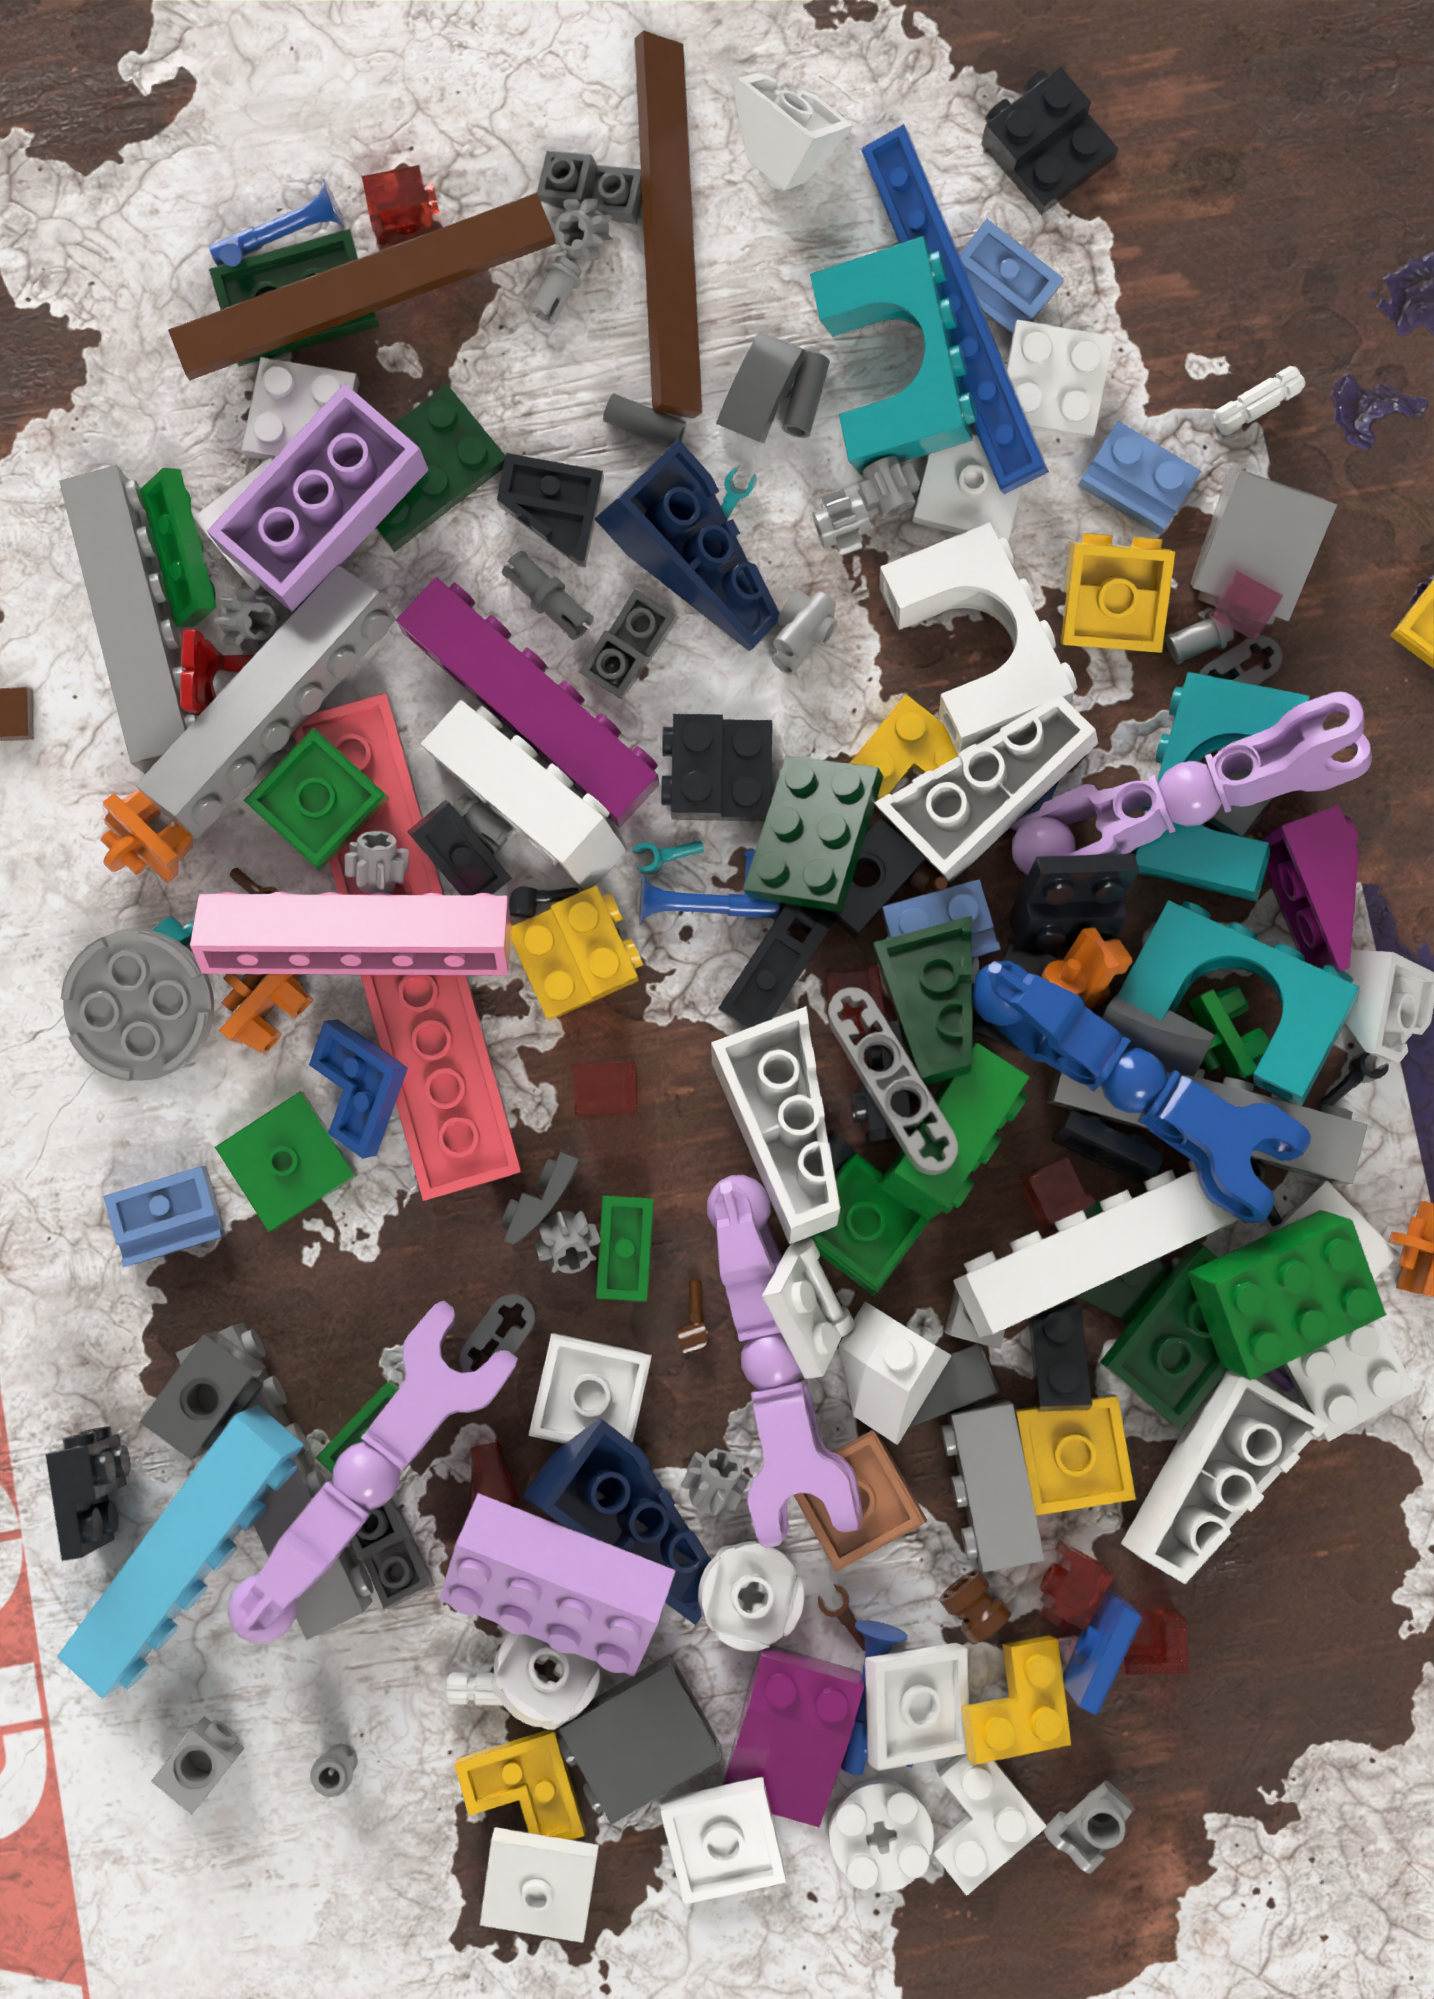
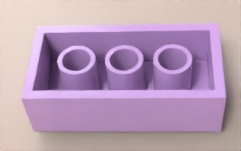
[207,383,428,613]
[439,1493,676,1677]

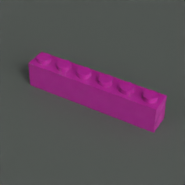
[396,577,660,828]

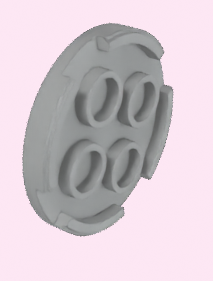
[60,930,214,1081]

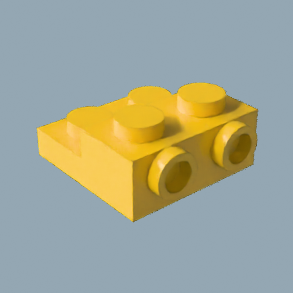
[1060,533,1175,653]
[511,885,643,1021]

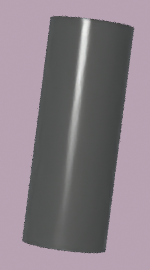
[782,352,830,438]
[603,393,686,447]

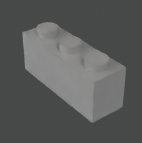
[940,1399,1045,1573]

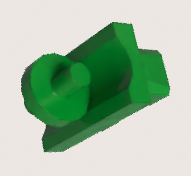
[1186,986,1270,1079]

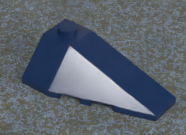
[594,439,780,651]
[522,1418,712,1625]

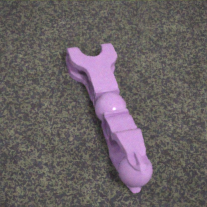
[1010,692,1372,875]
[707,1175,863,1548]
[227,1301,518,1644]

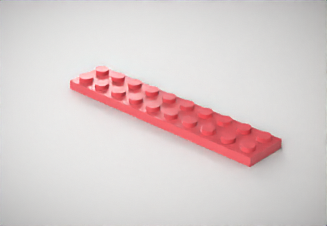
[294,693,523,1201]

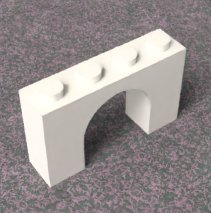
[879,523,1077,756]

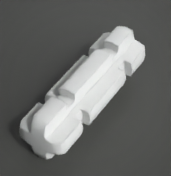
[1213,366,1305,435]
[445,1672,548,1705]

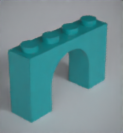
[810,236,977,475]
[1129,672,1310,902]
[1117,900,1360,1107]

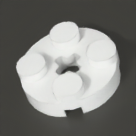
[698,1541,804,1652]
[492,1633,600,1730]
[828,1778,934,1892]

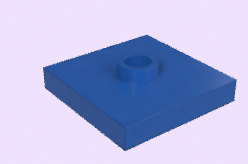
[1063,1587,1142,1715]

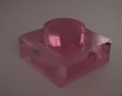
[1210,570,1283,641]

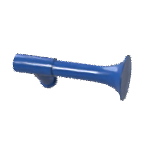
[208,179,346,267]
[639,850,780,925]
[841,1620,913,1775]

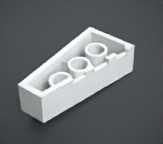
[874,694,1098,884]
[421,700,627,891]
[711,1007,840,1245]
[1121,1369,1330,1584]

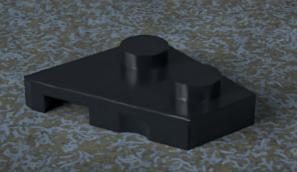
[497,453,604,567]

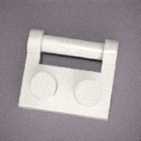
[762,1238,855,1379]

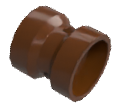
[939,1569,1012,1644]

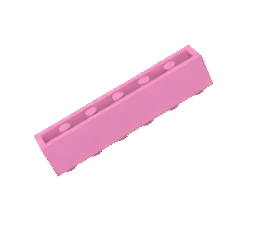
[190,892,512,975]

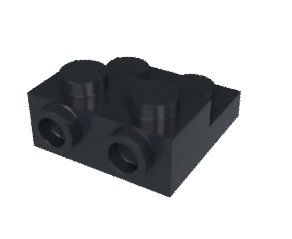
[981,66,1119,215]
[661,714,773,821]
[1009,854,1140,953]
[849,1021,911,1143]
[45,1426,131,1561]

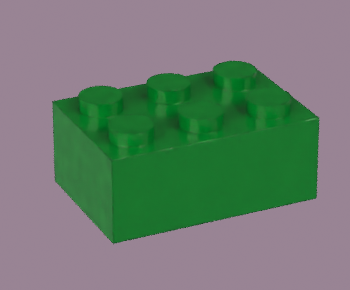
[877,1042,1029,1220]
[1187,1210,1386,1381]

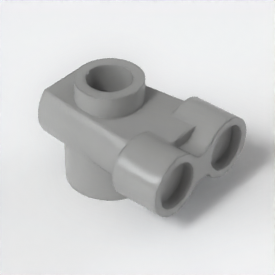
[772,590,838,675]
[1043,1780,1134,1874]

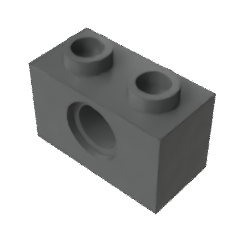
[139,1331,266,1460]

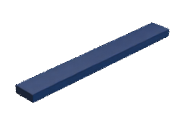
[861,124,1049,494]

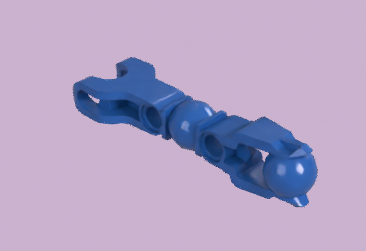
[972,961,1311,1223]

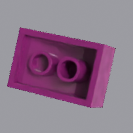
[1260,805,1359,972]
[722,1645,864,1827]

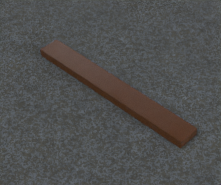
[634,30,702,419]
[168,192,556,381]

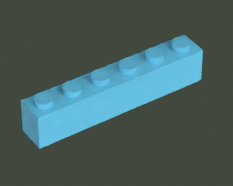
[57,1405,304,1699]

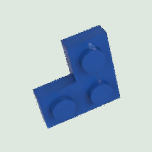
[309,1019,408,1159]

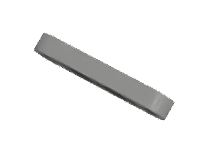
[827,987,958,1175]

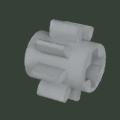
[551,199,613,261]
[857,456,921,518]
[812,489,871,556]
[214,588,281,652]
[345,831,409,894]
[534,1211,601,1273]
[681,1448,750,1516]

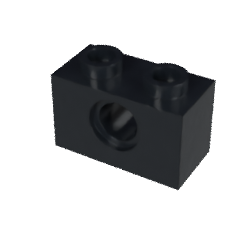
[821,818,925,939]

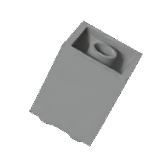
[1190,466,1337,625]

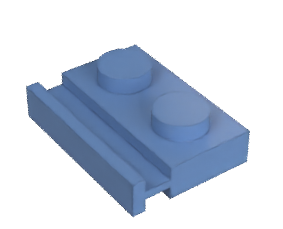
[960,219,1064,336]
[1078,421,1201,536]
[881,879,1001,959]
[103,1166,226,1267]

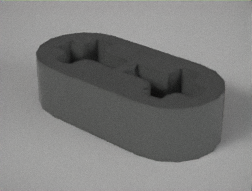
[1197,635,1282,686]
[459,1293,537,1373]

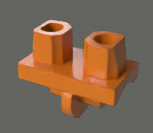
[100,790,193,884]
[1042,927,1132,1010]
[219,974,313,1054]
[1389,1201,1434,1298]

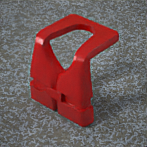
[179,629,255,716]

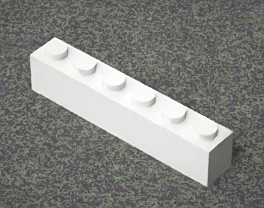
[953,1160,1240,1338]

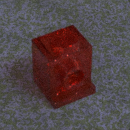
[362,165,440,245]
[1039,1540,1115,1631]

